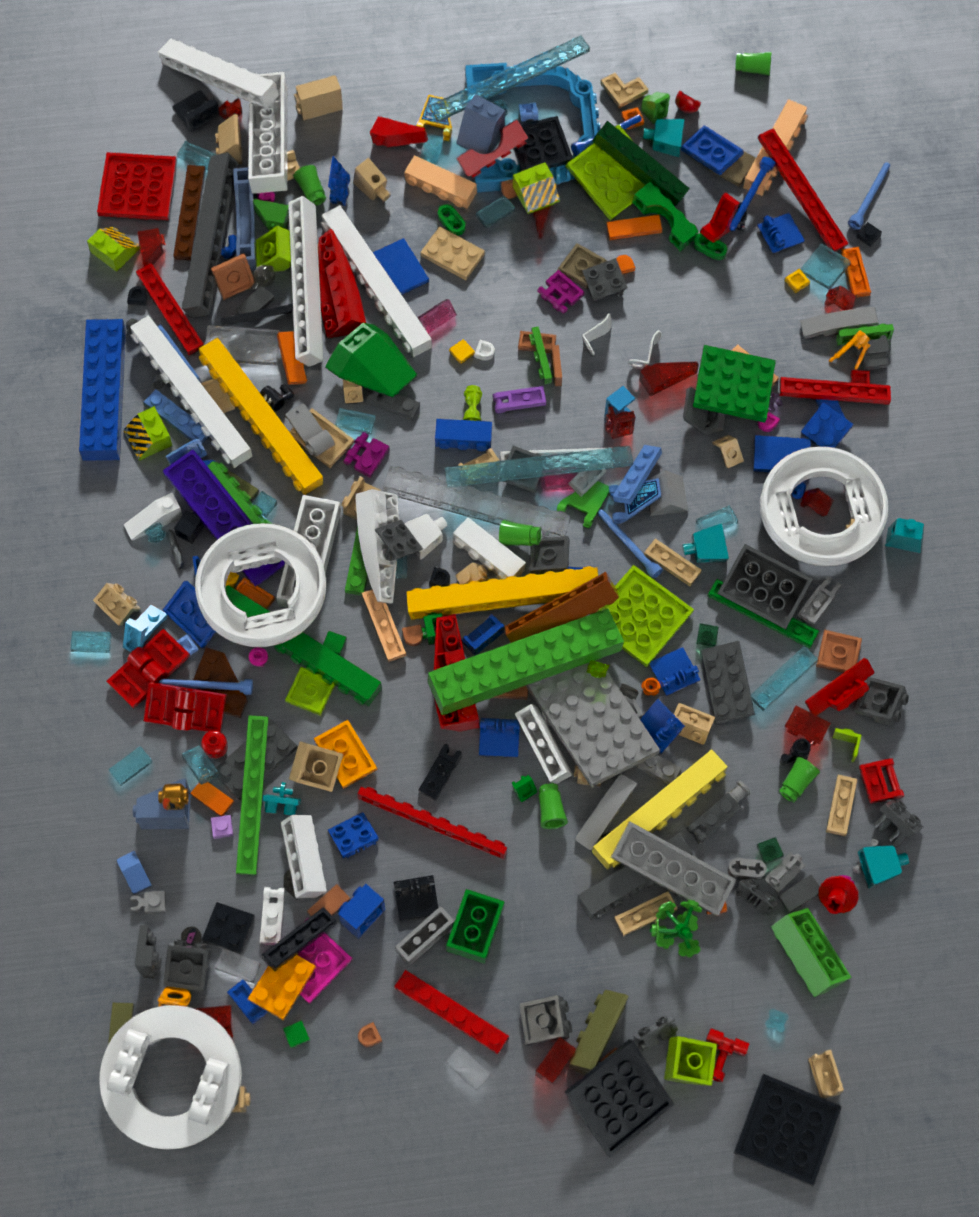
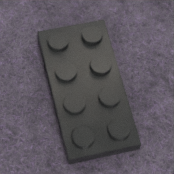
[701,641,755,724]
[212,719,298,800]

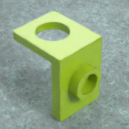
[832,728,862,762]

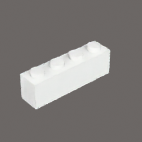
[453,518,526,580]
[515,704,573,784]
[281,815,327,898]

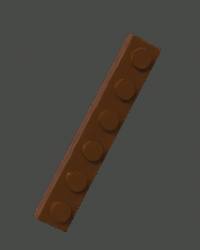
[173,165,206,260]

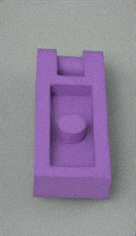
[492,386,546,414]

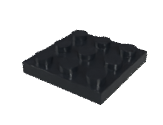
[513,116,573,172]

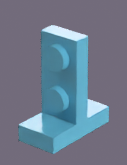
[123,605,167,652]

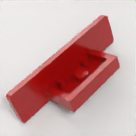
[805,658,874,717]

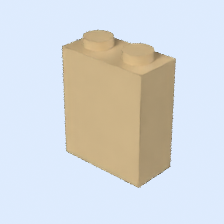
[294,75,343,121]

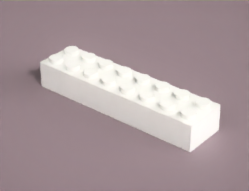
[248,72,288,194]

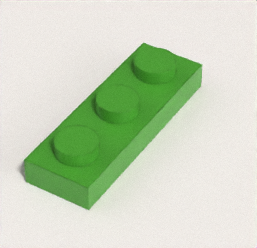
[836,324,894,346]
[529,326,552,384]

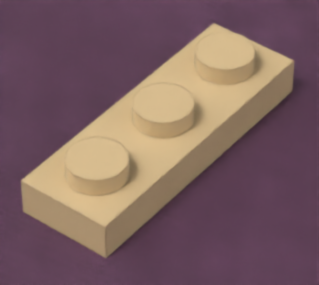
[644,539,702,586]
[826,774,857,837]
[614,891,678,937]

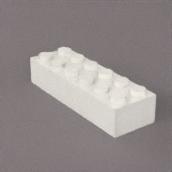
[276,495,341,608]

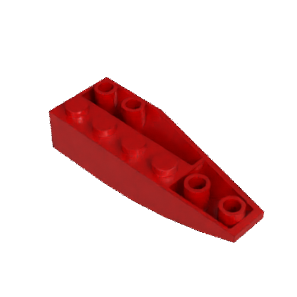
[318,229,366,338]
[434,614,479,732]

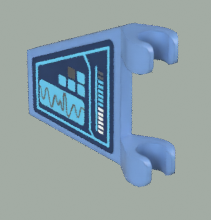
[609,478,662,524]

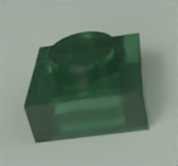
[696,623,719,647]
[757,837,784,864]

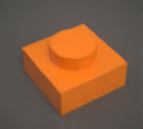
[621,107,644,130]

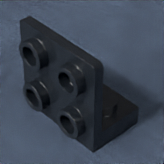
[172,90,220,132]

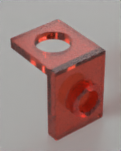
[219,97,243,120]

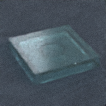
[800,243,851,290]

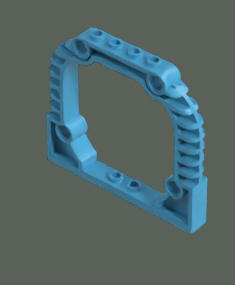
[465,63,600,192]

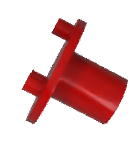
[818,876,859,914]

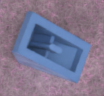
[116,850,152,895]

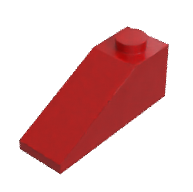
[370,116,428,147]

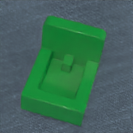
[422,613,443,645]

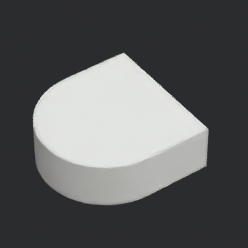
[474,340,495,361]

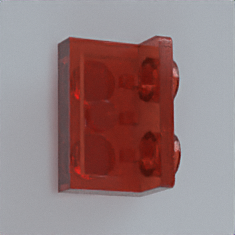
[784,705,831,746]

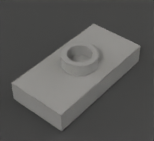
[568,458,607,497]

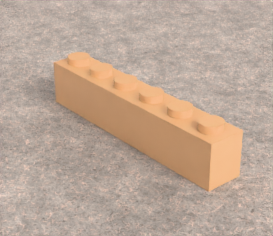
[743,99,808,196]

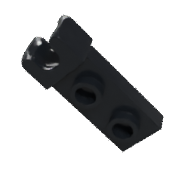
[418,744,463,801]

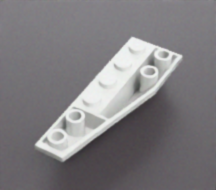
[355,489,400,604]

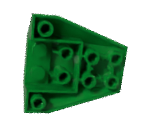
[325,323,417,397]

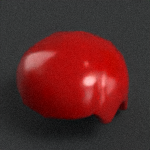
[675,91,701,114]

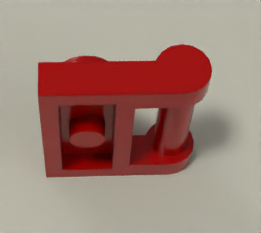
[859,758,905,804]

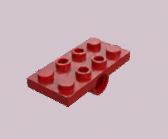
[106,628,190,709]
[144,682,227,732]

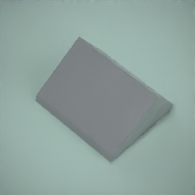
[646,471,688,516]

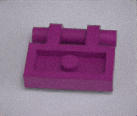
[537,270,584,314]
[343,432,390,478]

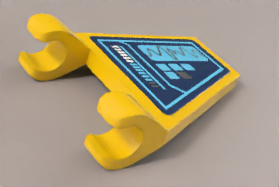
[416,95,452,141]

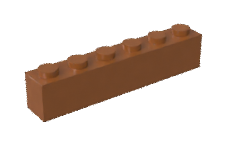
[505,572,619,643]

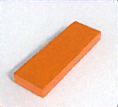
[606,215,662,240]
[840,247,871,298]
[277,331,307,385]

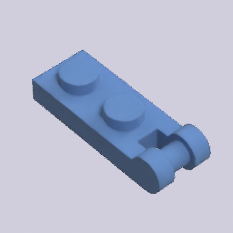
[519,103,539,122]

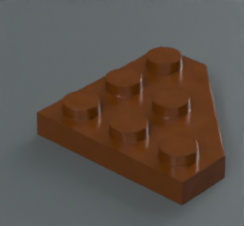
[191,647,248,718]

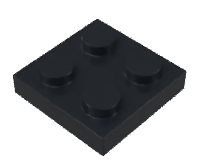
[202,902,255,954]

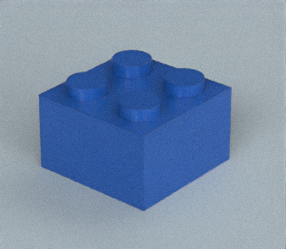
[338,884,386,939]

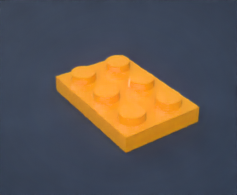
[314,720,377,789]
[248,955,316,1021]

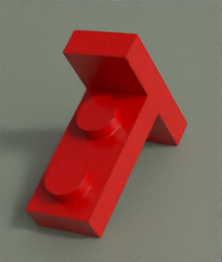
[700,193,740,243]

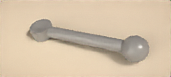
[853,839,878,874]

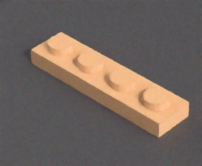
[362,589,406,662]

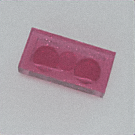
[417,299,457,334]
[540,469,578,492]

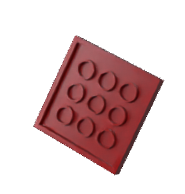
[97,152,177,220]

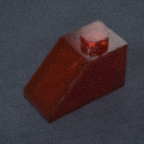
[137,228,166,267]

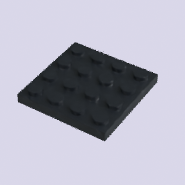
[564,1039,674,1157]
[734,1074,842,1187]

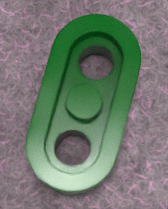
[438,204,466,236]
[694,233,727,260]

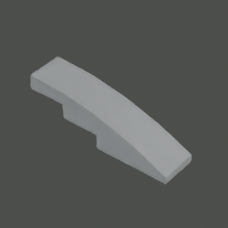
[801,307,879,339]
[574,773,638,851]

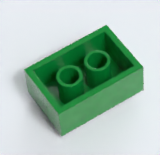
[446,889,505,964]

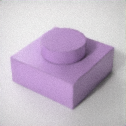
[211,815,234,839]

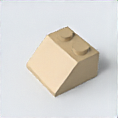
[215,114,242,164]
[289,741,343,792]

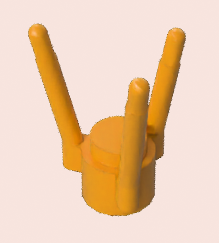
[829,330,871,370]

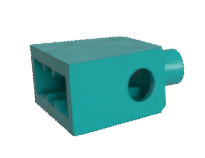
[643,119,684,157]
[885,518,924,553]
[682,524,729,563]
[857,846,909,889]

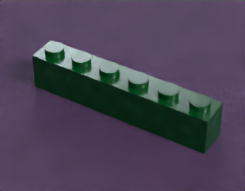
[592,120,690,207]

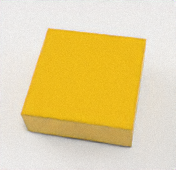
[784,269,810,293]
[449,339,475,364]

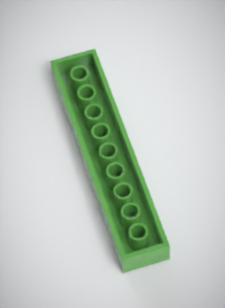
[427,609,624,715]

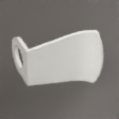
[582,313,612,356]
[628,330,662,370]

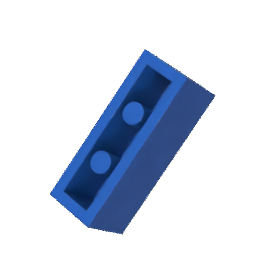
[435,419,492,451]

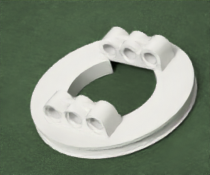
[760,447,888,566]
[195,523,326,647]
[100,1005,242,1149]

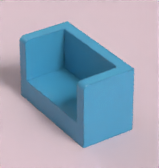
[604,386,635,428]

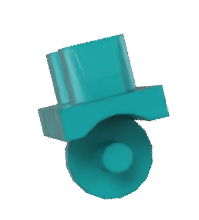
[262,782,301,815]

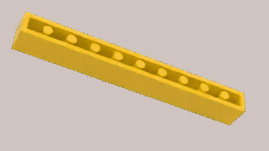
[199,338,323,495]
[406,566,599,620]

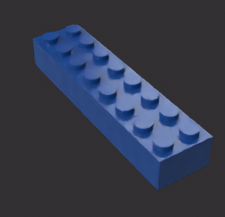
[79,319,126,461]

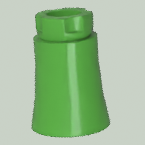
[735,51,772,76]
[293,165,326,206]
[499,520,542,546]
[779,757,820,803]
[539,783,568,829]

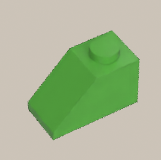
[641,92,670,125]
[253,199,289,230]

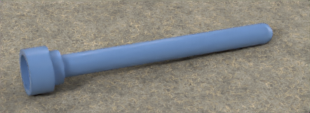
[848,162,890,230]
[598,510,663,579]
[158,679,253,695]

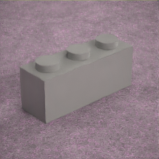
[395,906,455,966]

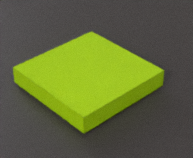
[285,667,335,716]

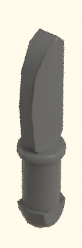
[166,530,184,569]

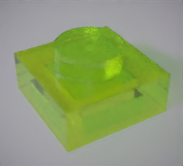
[586,660,610,678]

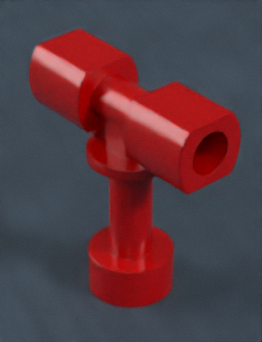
[705,1028,750,1083]

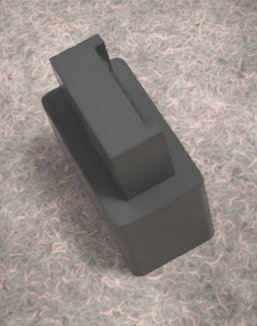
[854,335,890,371]

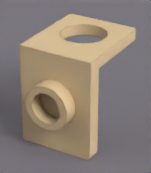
[712,435,744,468]
[232,1086,250,1112]

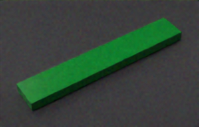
[708,579,819,649]

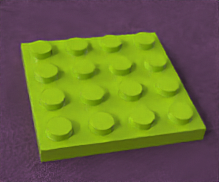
[566,124,645,221]
[590,565,694,667]

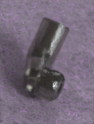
[283,869,299,900]

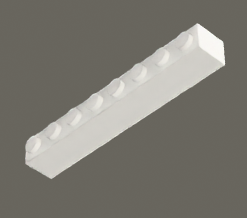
[158,38,279,109]

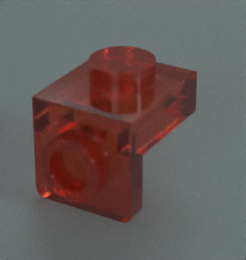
[825,285,856,311]
[800,488,834,517]

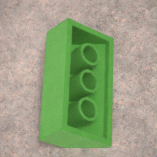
[771,908,852,997]

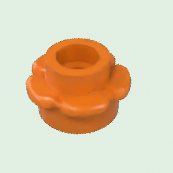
[641,678,661,696]

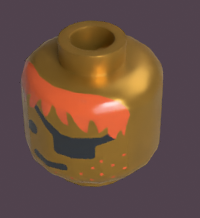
[158,784,188,810]

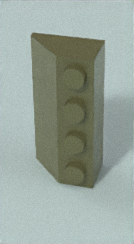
[567,990,629,1075]

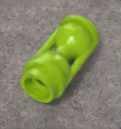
[463,385,482,421]

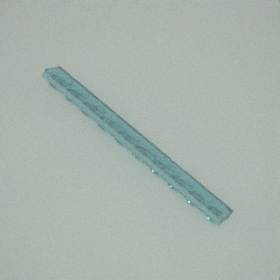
[429,35,590,122]
[445,446,633,488]

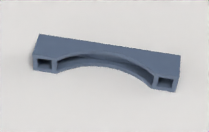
[233,168,257,271]

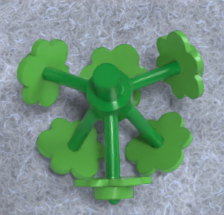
[650,900,702,958]

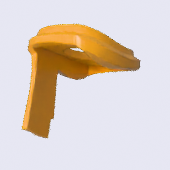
[158,987,191,1007]

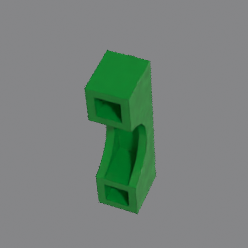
[632,182,699,252]

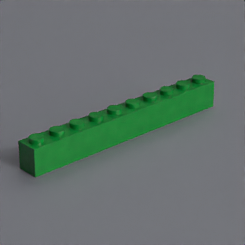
[226,585,382,707]

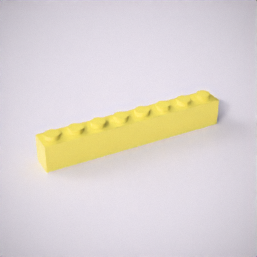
[592,749,728,870]

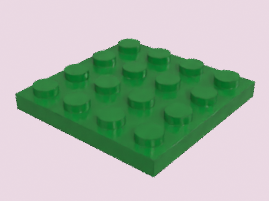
[693,345,776,423]

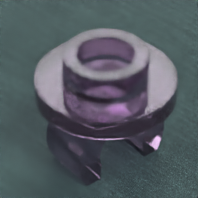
[768,391,783,412]

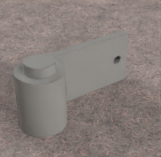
[285,403,335,457]

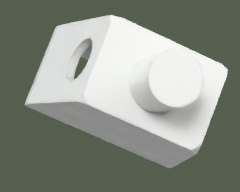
[404,514,448,560]

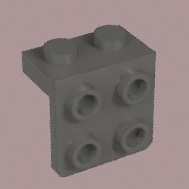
[683,387,725,435]

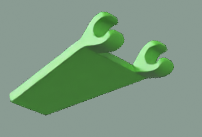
[556,481,609,529]

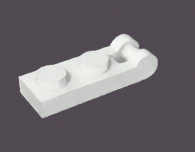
[260,887,285,945]

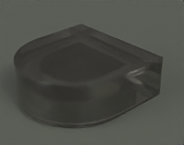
[619,683,639,700]

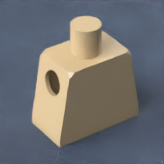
[353,158,391,202]

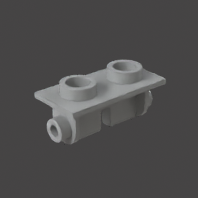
[764,852,806,893]

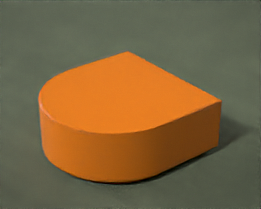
[616,255,635,274]

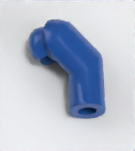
[221,235,237,259]
[791,481,806,499]

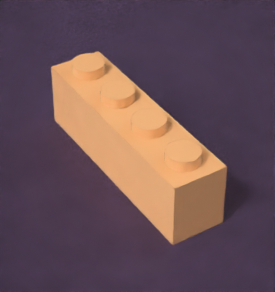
[404,155,477,209]

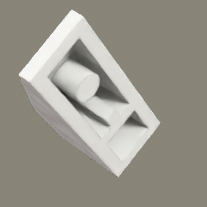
[124,493,182,541]

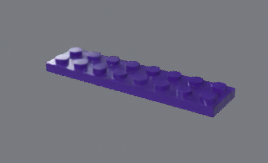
[163,449,285,587]

